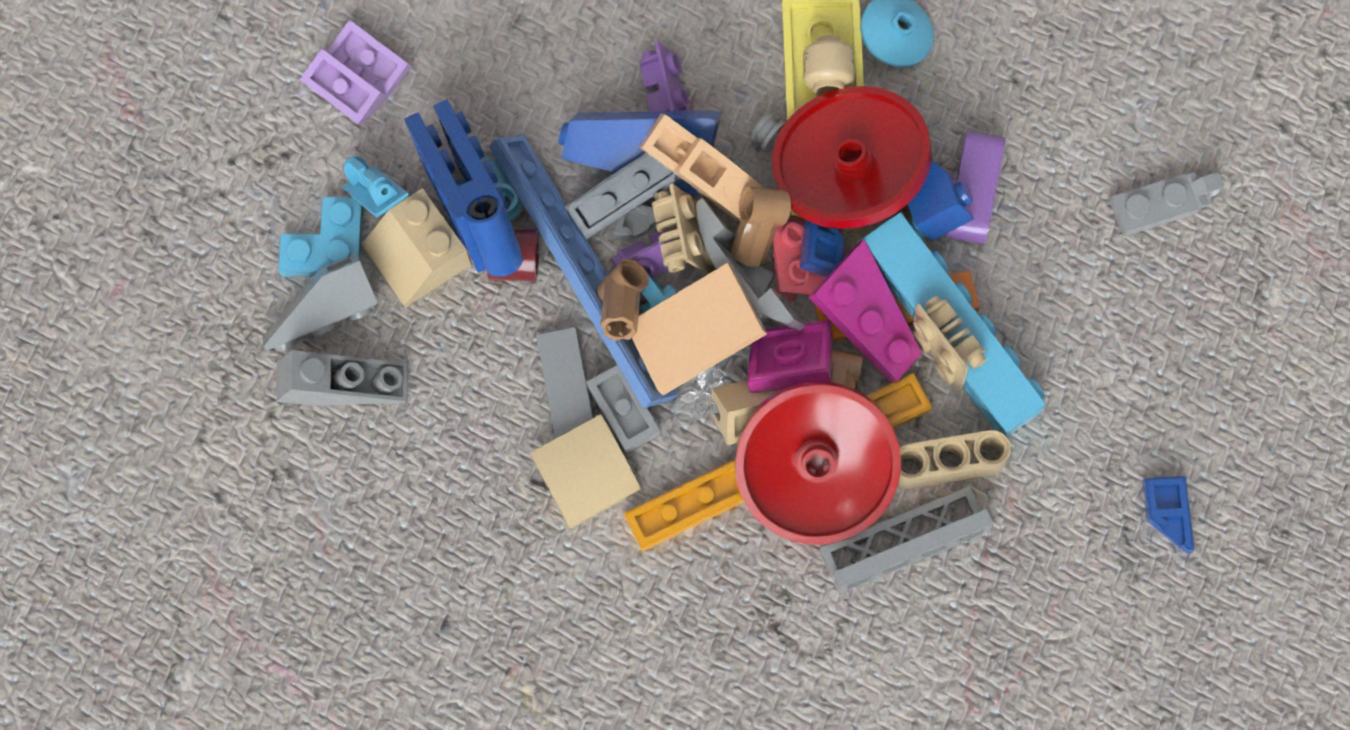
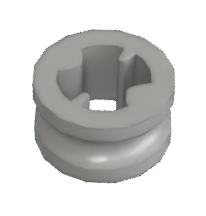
[750,112,785,152]

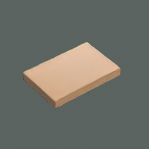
[632,263,767,395]

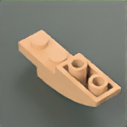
[638,114,764,223]

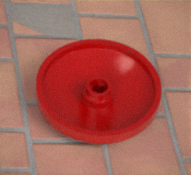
[772,86,932,229]
[735,381,901,545]

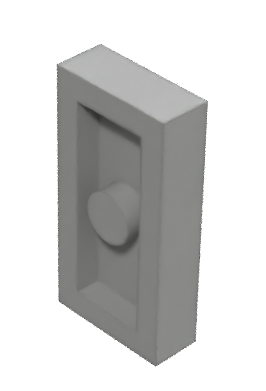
[585,365,661,454]

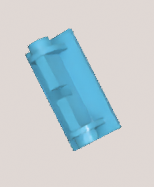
[342,156,409,218]

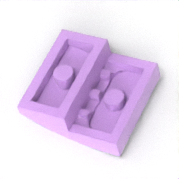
[300,20,412,125]

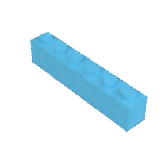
[861,212,1046,437]

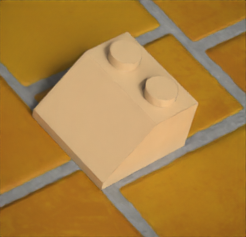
[361,188,471,308]

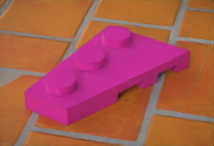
[809,240,922,383]

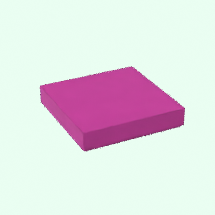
[747,320,833,393]

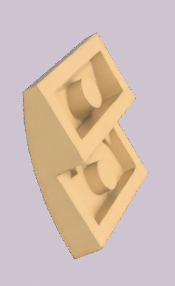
[529,414,641,529]

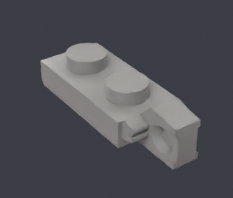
[1110,172,1225,236]

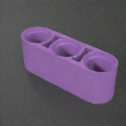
[945,130,1006,245]

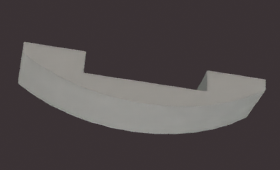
[696,198,806,331]

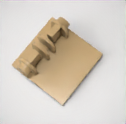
[652,184,716,275]
[912,295,987,392]

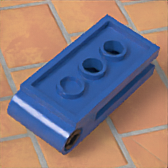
[404,99,523,277]

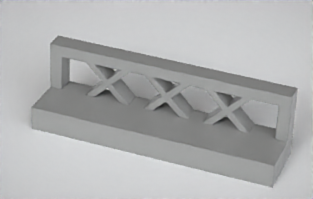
[819,486,993,595]

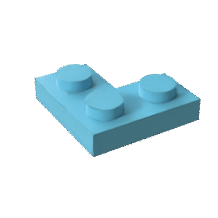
[278,197,364,277]

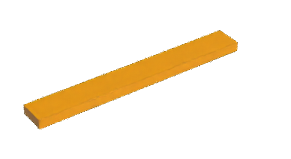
[624,373,933,552]

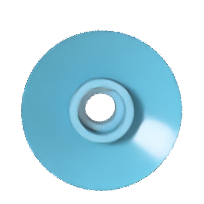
[860,0,934,68]

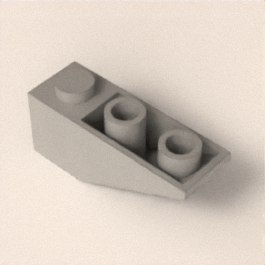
[262,253,378,351]
[276,350,407,406]

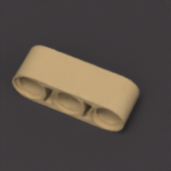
[898,430,1011,489]

